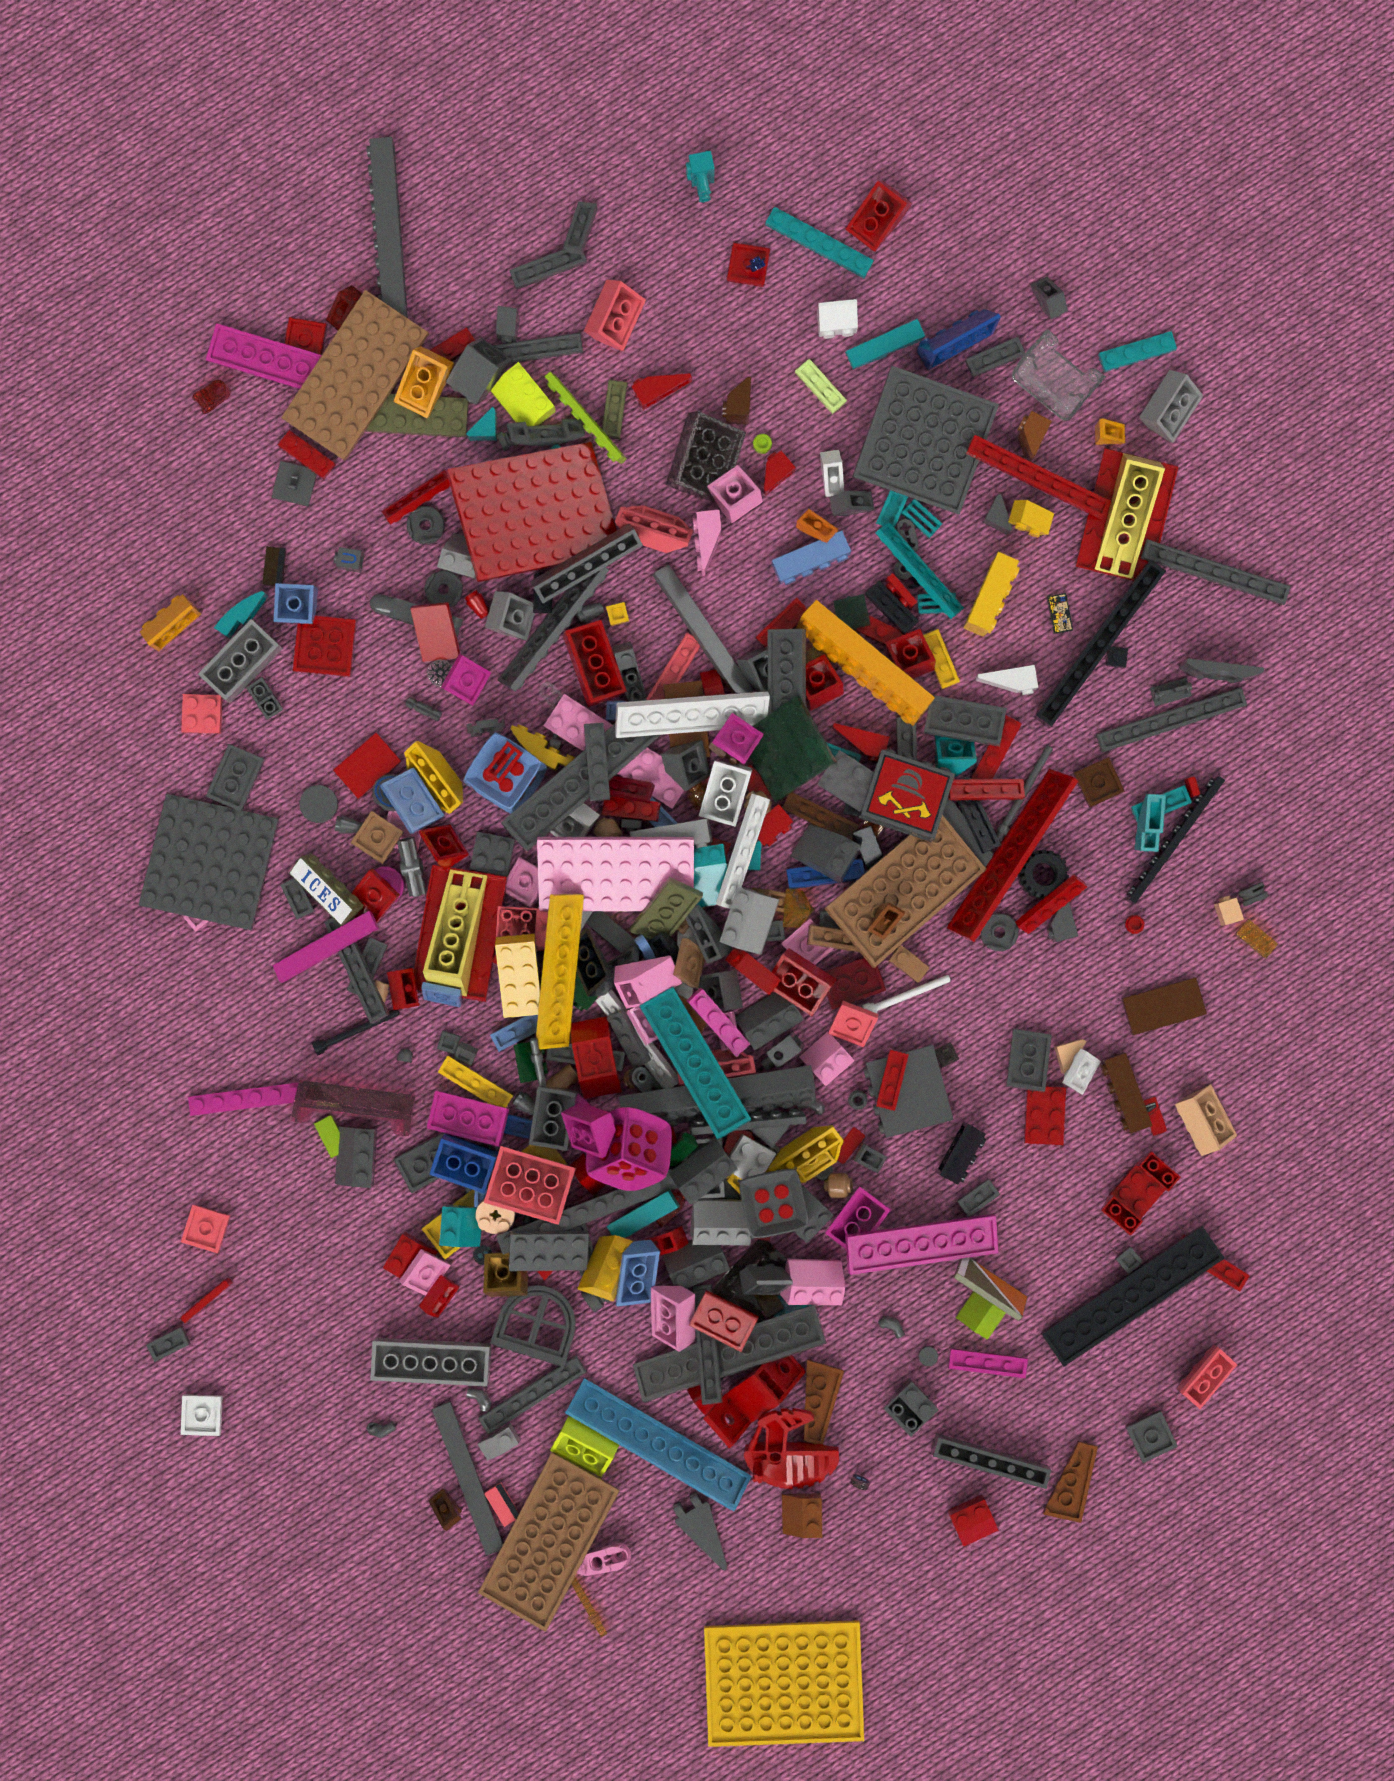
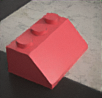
[584,280,646,351]
[1177,1345,1237,1409]

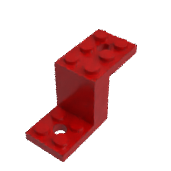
[703,1355,806,1448]

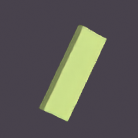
[795,359,847,415]

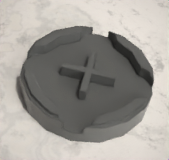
[299,785,338,823]

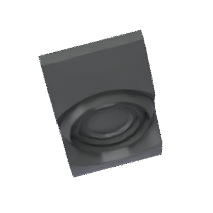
[1179,658,1264,683]

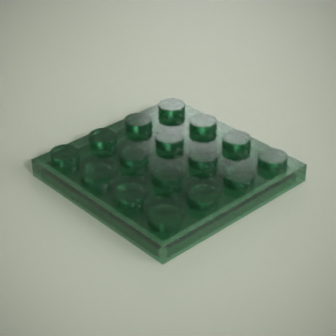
[749,696,837,802]

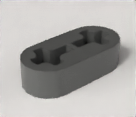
[896,519,918,552]

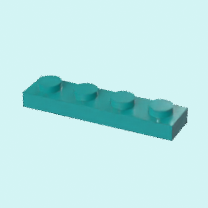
[1098,331,1177,373]

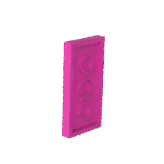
[427,1090,509,1147]

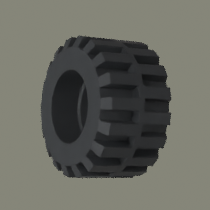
[1018,850,1069,899]

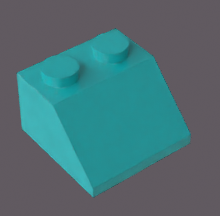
[439,1204,482,1247]

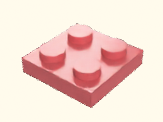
[181,694,222,734]
[828,1001,879,1047]
[181,1204,231,1253]

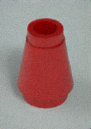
[464,590,489,619]

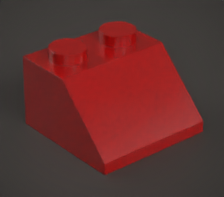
[885,629,936,679]
[806,654,844,711]
[383,1232,438,1278]
[947,1494,999,1547]

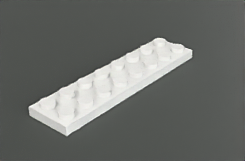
[615,691,770,738]

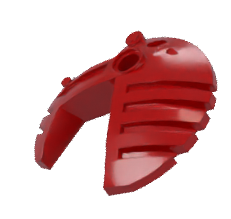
[744,1408,839,1489]

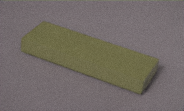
[602,380,628,440]

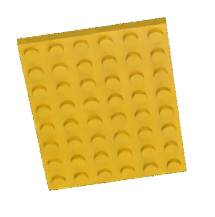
[704,1620,864,1747]

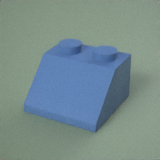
[273,583,318,624]

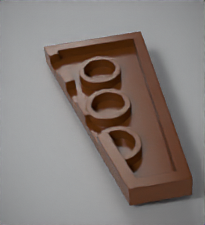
[804,1359,844,1444]

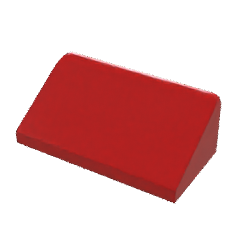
[419,1275,460,1318]

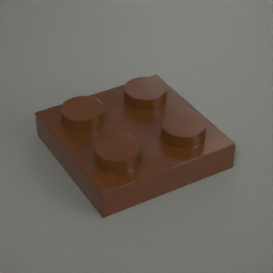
[1073,757,1125,808]

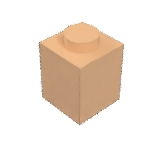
[1214,895,1244,926]

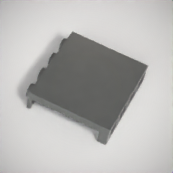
[863,1045,954,1138]

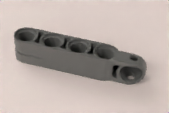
[370,594,463,638]

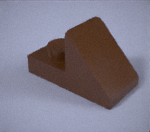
[428,1488,462,1531]

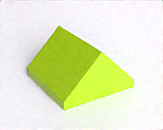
[956,1291,1006,1340]

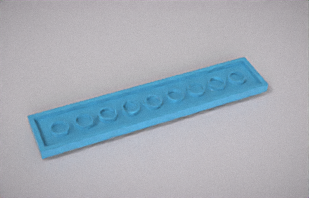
[565,1378,752,1512]

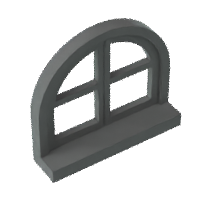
[490,1285,576,1368]

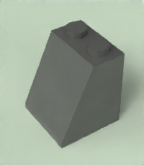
[446,338,512,405]

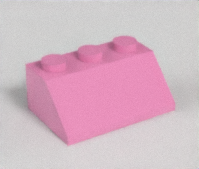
[780,1259,845,1305]
[651,1286,696,1352]

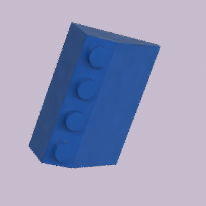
[917,309,1001,371]

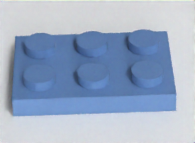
[380,767,444,834]

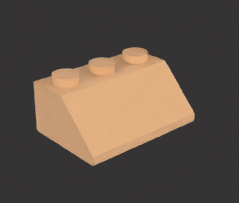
[1175,1084,1237,1156]

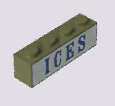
[289,853,363,926]

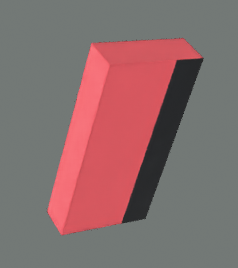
[484,1482,520,1527]

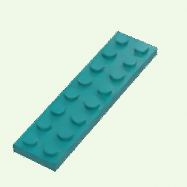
[639,987,751,1140]

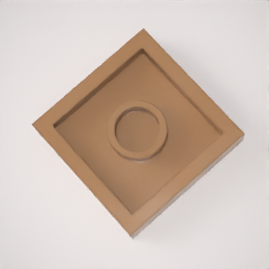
[350,811,404,864]
[673,938,705,988]

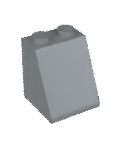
[437,533,477,580]

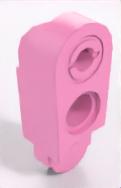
[577,1543,631,1576]

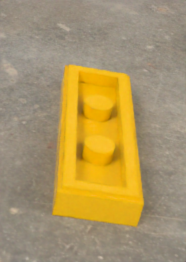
[924,629,960,689]

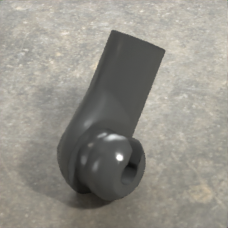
[878,1316,905,1339]
[366,1421,397,1438]

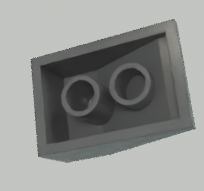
[791,824,860,884]

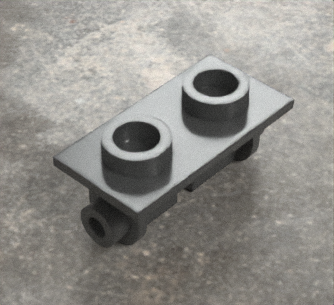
[1150,678,1192,706]

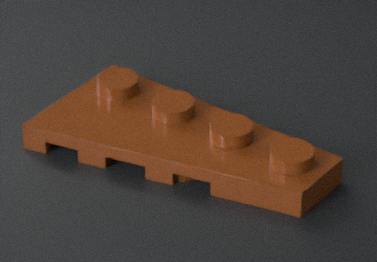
[1042,1441,1098,1523]

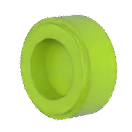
[753,434,772,454]

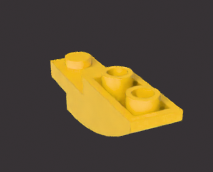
[510,724,575,771]

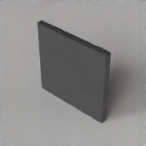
[271,461,317,507]

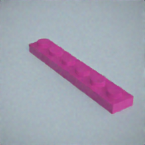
[188,1082,306,1116]

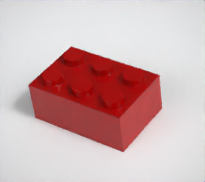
[772,948,837,1016]

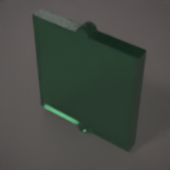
[833,594,870,630]

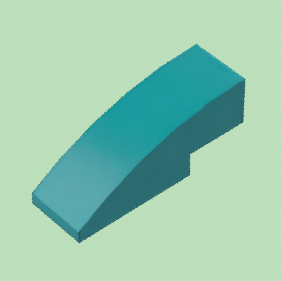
[214,591,268,639]
[1134,794,1166,852]

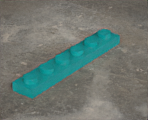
[765,207,874,279]
[876,522,964,619]

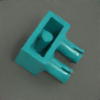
[686,151,715,203]

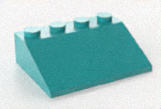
[694,844,728,907]

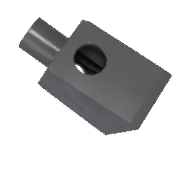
[761,1031,805,1070]

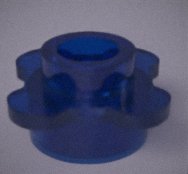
[747,256,766,272]

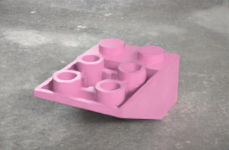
[693,510,721,576]
[614,956,682,1009]

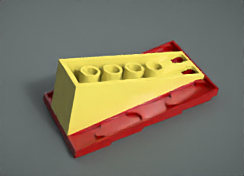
[1075,448,1179,581]
[413,865,507,1002]

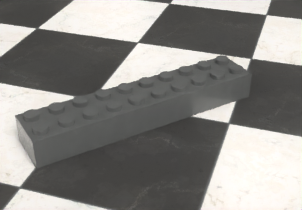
[619,1065,816,1127]

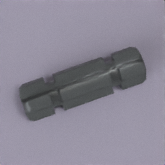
[405,697,442,721]

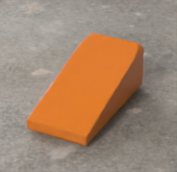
[796,509,839,543]

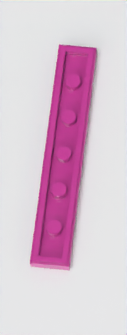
[272,911,379,983]

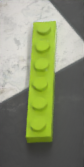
[545,372,627,464]

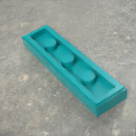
[607,1190,680,1238]

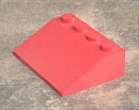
[484,1146,576,1225]

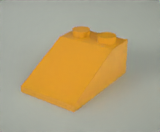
[393,346,454,418]

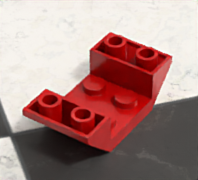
[570,1016,622,1099]
[1101,1151,1181,1236]

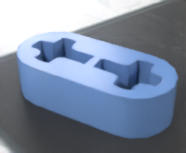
[634,934,656,960]

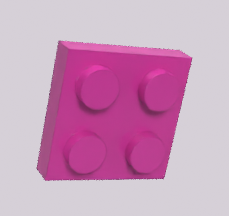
[441,654,491,706]
[712,713,764,764]

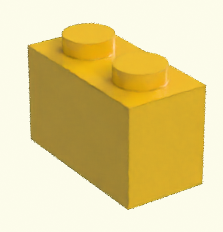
[1008,500,1054,537]

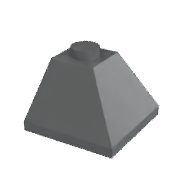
[737,646,768,692]
[661,740,710,790]

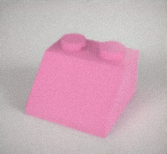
[707,465,763,523]
[799,1031,854,1086]

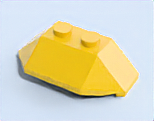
[404,741,463,814]
[768,1125,844,1183]

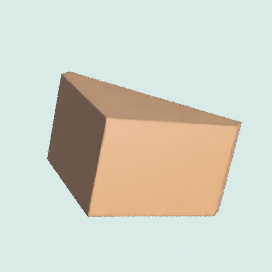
[1054,1039,1086,1074]

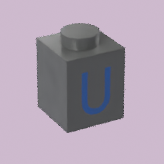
[334,547,364,573]

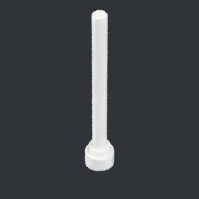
[862,975,951,1013]

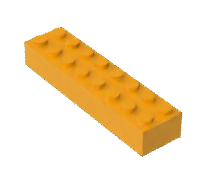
[796,600,935,726]

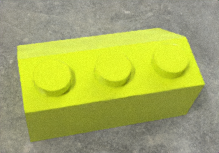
[491,362,556,426]
[550,1415,619,1478]

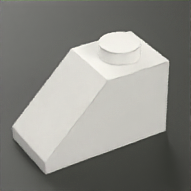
[820,450,844,497]

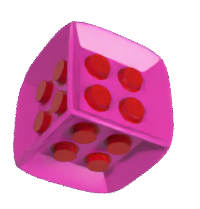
[586,1107,672,1191]

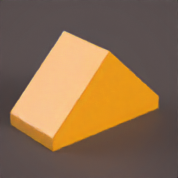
[1095,418,1125,445]

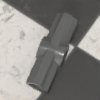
[397,837,426,897]

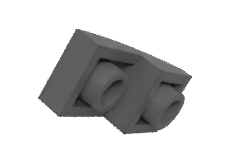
[246,677,283,720]

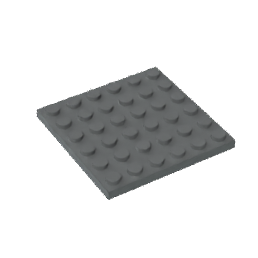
[852,366,999,515]
[139,794,279,931]

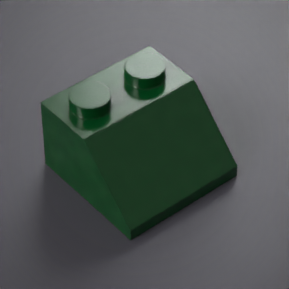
[514,1042,548,1083]

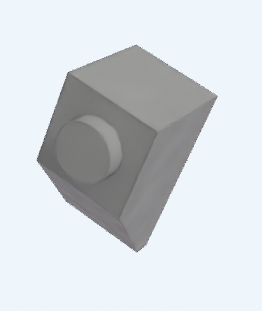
[478,1423,521,1461]

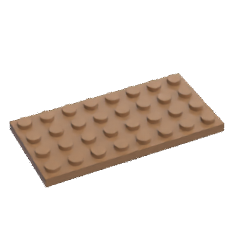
[281,290,429,461]
[824,815,986,968]
[478,1452,620,1632]

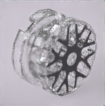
[427,659,452,688]

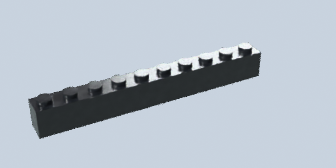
[1033,560,1166,728]

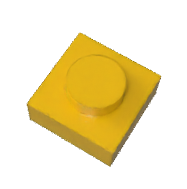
[606,602,629,626]

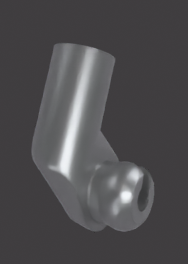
[798,1099,825,1115]
[466,1388,491,1412]

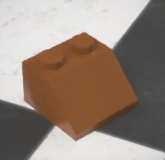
[1017,411,1052,462]
[782,1493,822,1538]

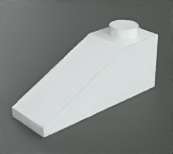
[975,665,1038,695]

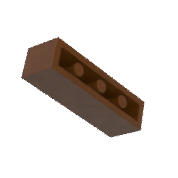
[1100,1052,1152,1134]

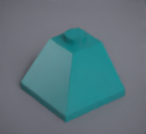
[935,735,977,777]

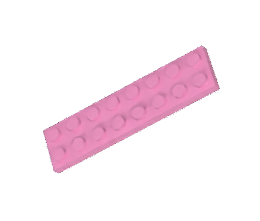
[544,694,684,809]

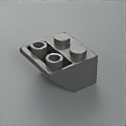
[884,1378,939,1437]

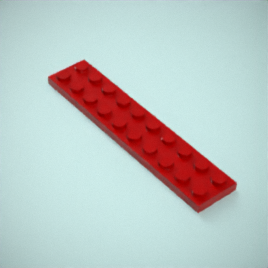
[947,769,1078,942]

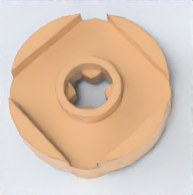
[476,1199,515,1234]

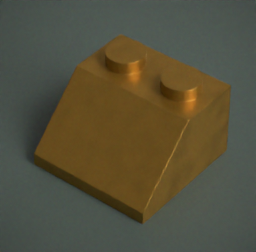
[483,1253,528,1297]

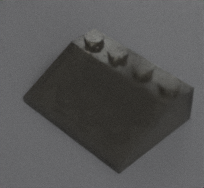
[665,411,746,502]

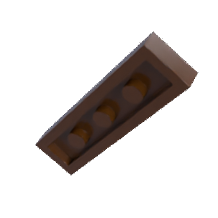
[782,791,859,840]

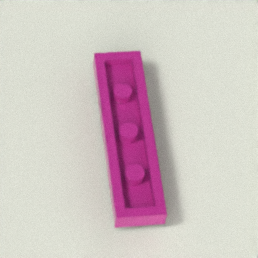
[686,988,750,1057]
[948,1348,1028,1378]

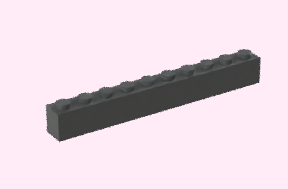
[367,137,408,318]
[496,1165,678,1255]

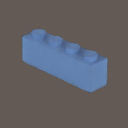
[771,531,851,585]

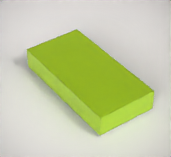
[314,1115,340,1158]

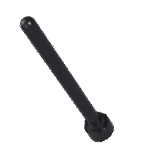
[312,1010,400,1056]

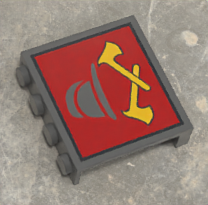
[858,749,955,842]

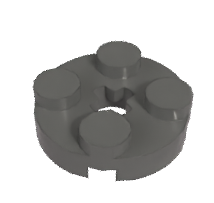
[466,719,506,737]

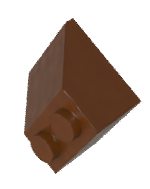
[722,377,751,425]

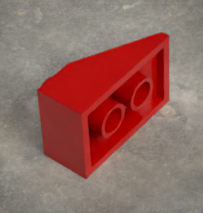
[845,181,913,252]

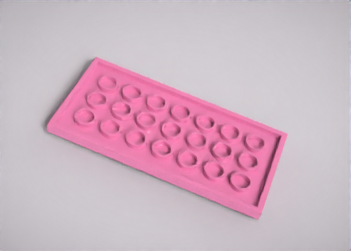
[537,837,694,911]

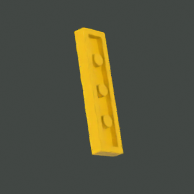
[438,1055,514,1108]

